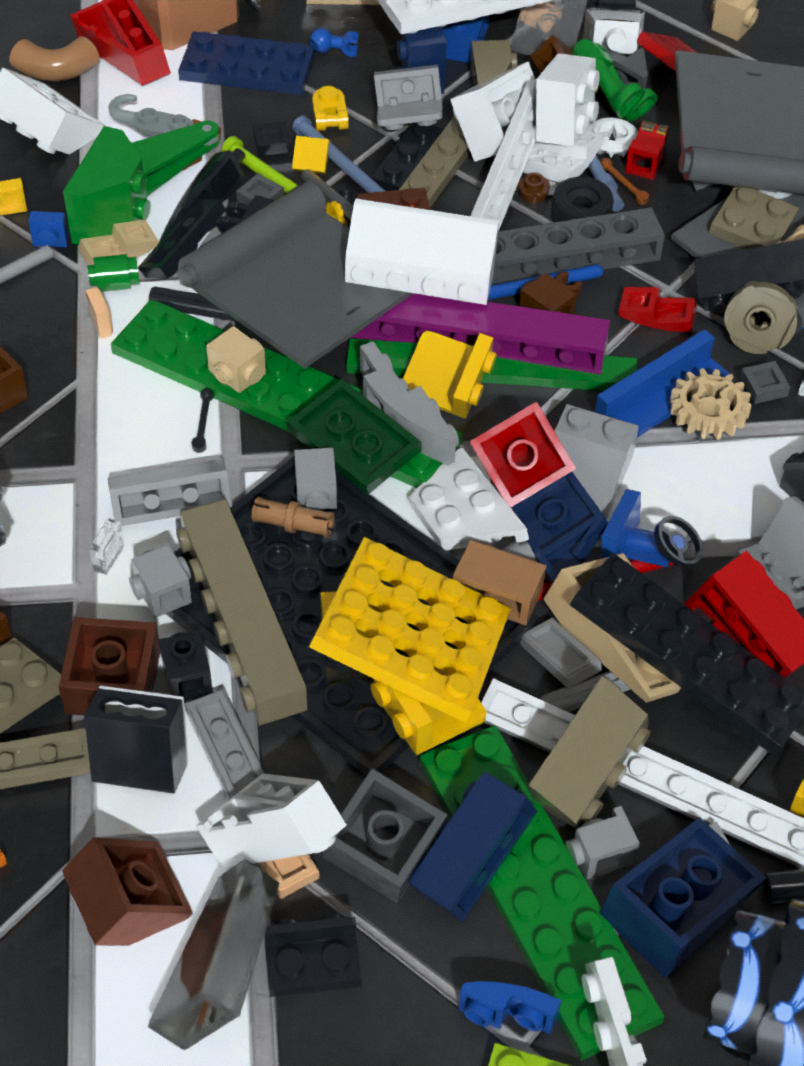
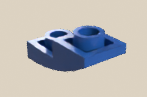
[458,981,562,1035]

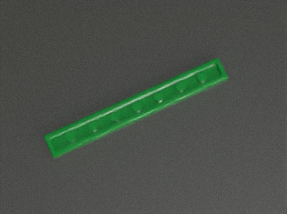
[347,338,637,391]

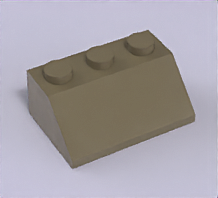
[528,676,651,830]

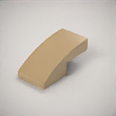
[78,219,159,265]

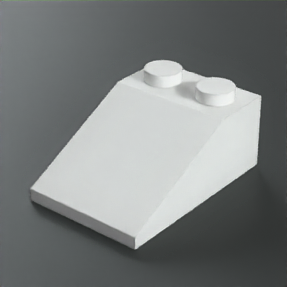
[450,62,535,162]

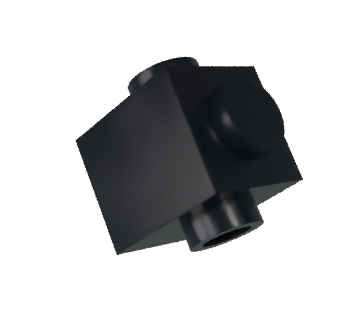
[158,630,213,700]

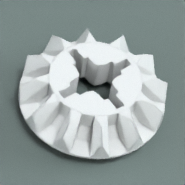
[587,118,638,157]

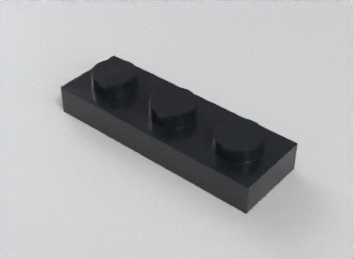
[371,122,444,191]
[138,199,226,279]

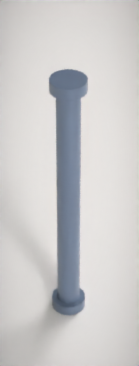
[292,116,385,193]

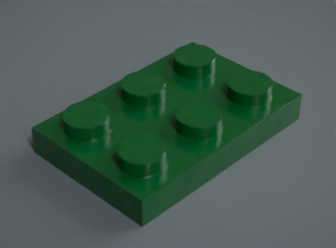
[287,379,422,495]

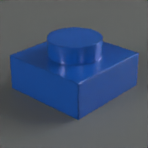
[28,211,69,247]

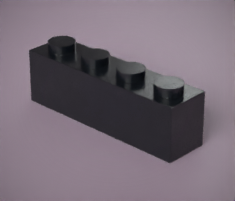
[694,239,804,312]

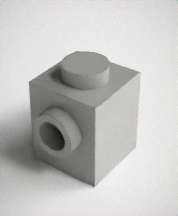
[129,544,192,618]

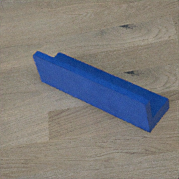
[595,330,729,437]

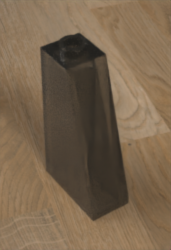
[147,859,280,1051]

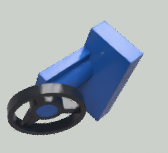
[601,489,703,568]

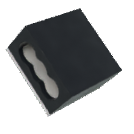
[84,686,188,794]

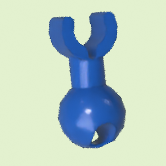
[309,28,359,57]

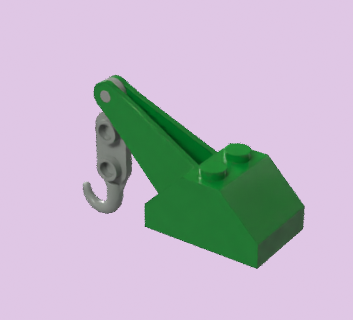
[63,94,220,245]

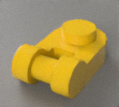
[312,86,349,131]

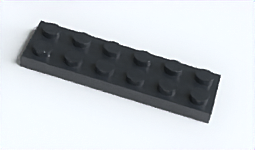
[569,553,804,757]

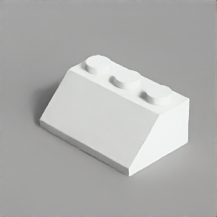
[0,68,106,154]

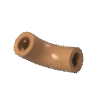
[9,36,100,82]

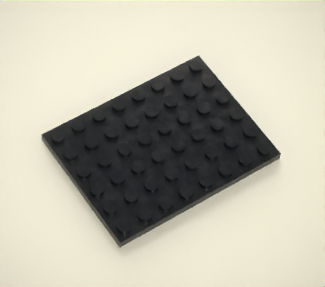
[166,448,538,777]

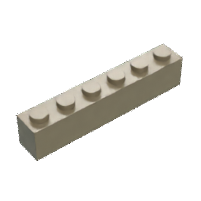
[176,499,307,726]

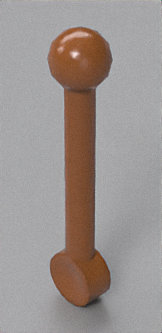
[600,158,649,205]

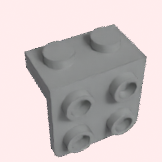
[374,64,443,130]
[732,496,804,610]

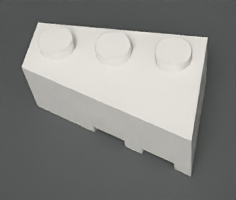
[196,774,347,869]

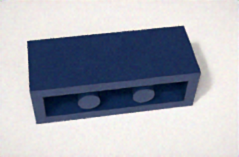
[408,771,537,923]

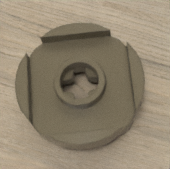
[724,281,798,354]

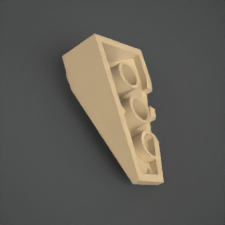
[544,553,681,703]

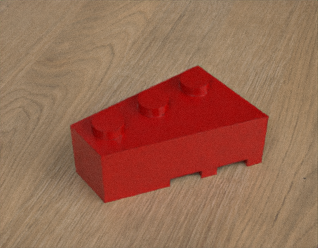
[70,0,171,86]
[684,550,804,678]

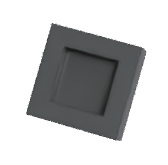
[236,173,284,205]
[740,361,790,404]

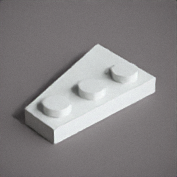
[582,957,646,1066]

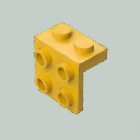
[403,331,497,419]
[371,668,487,756]

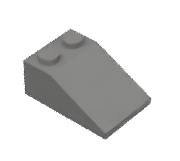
[554,404,639,520]

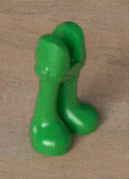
[572,39,658,122]

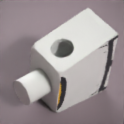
[583,8,645,54]

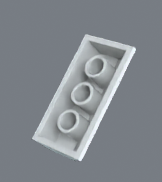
[345,199,499,305]

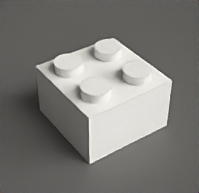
[536,53,600,147]

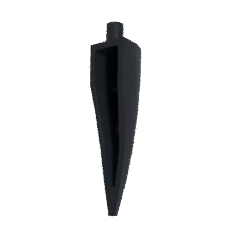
[158,148,246,244]

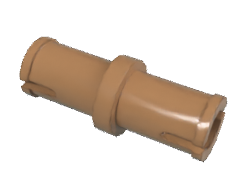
[251,497,334,537]

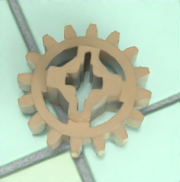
[669,368,752,440]

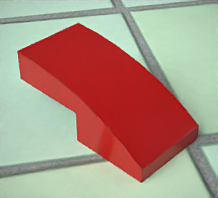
[619,287,697,333]

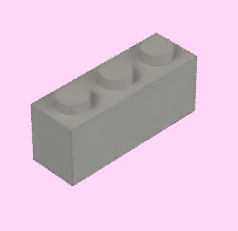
[107,459,232,527]

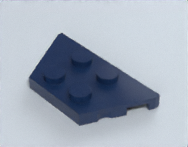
[490,472,608,583]

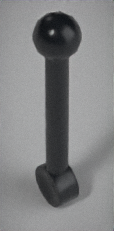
[191,388,214,453]

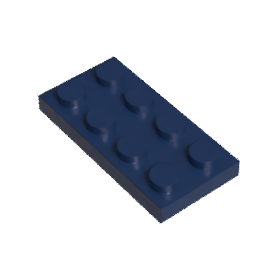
[178,31,315,95]

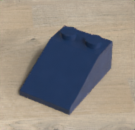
[396,26,447,94]
[599,817,766,978]

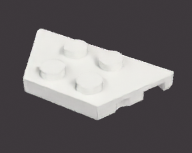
[409,448,529,551]

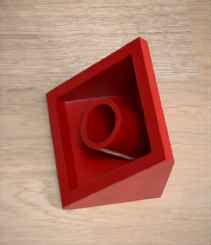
[469,401,576,508]

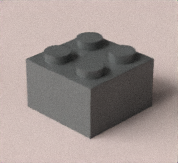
[323,769,448,904]

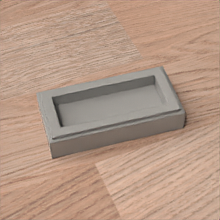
[520,618,602,689]

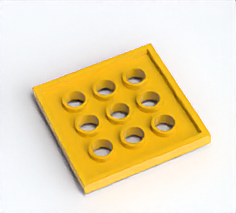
[309,537,511,723]

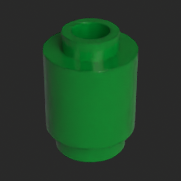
[87,254,140,292]

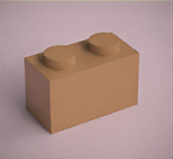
[453,540,547,626]

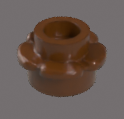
[517,172,550,203]

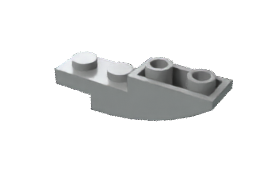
[360,342,459,465]

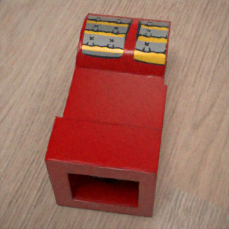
[625,120,669,180]

